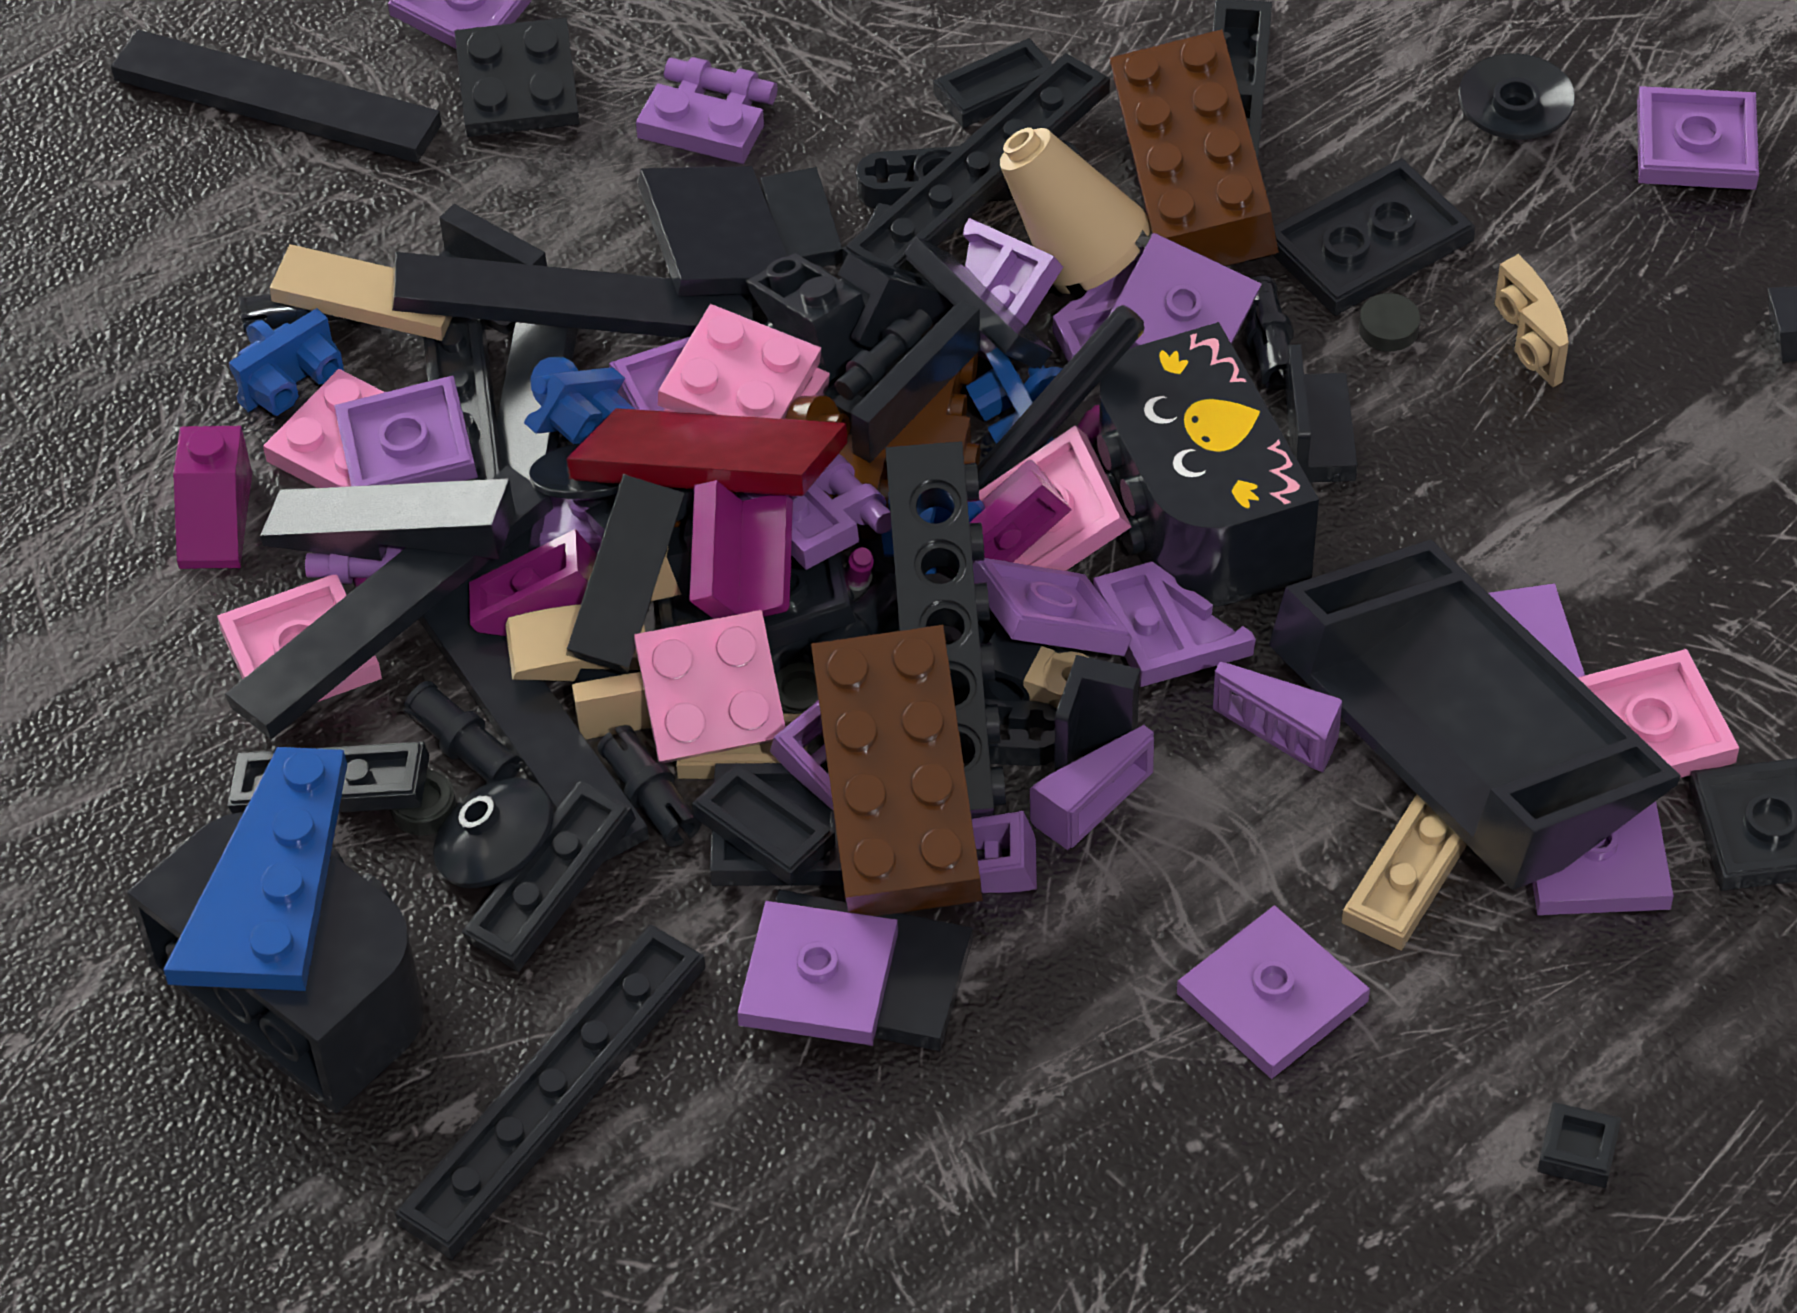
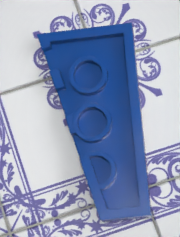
[163,747,347,991]

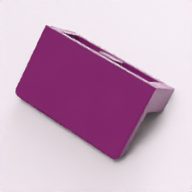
[948,460,1072,575]
[690,480,793,619]

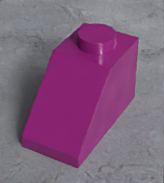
[173,426,253,569]
[469,529,597,636]

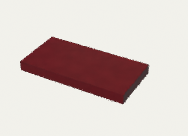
[567,408,848,496]

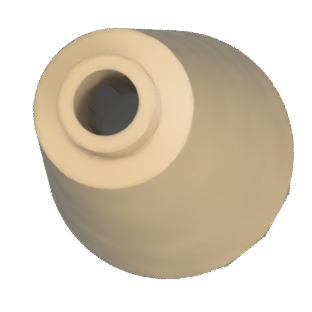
[1000,128,1151,294]

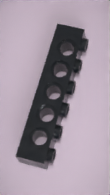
[885,441,1006,819]

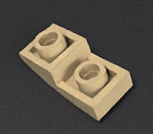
[1494,254,1569,387]
[505,604,645,681]

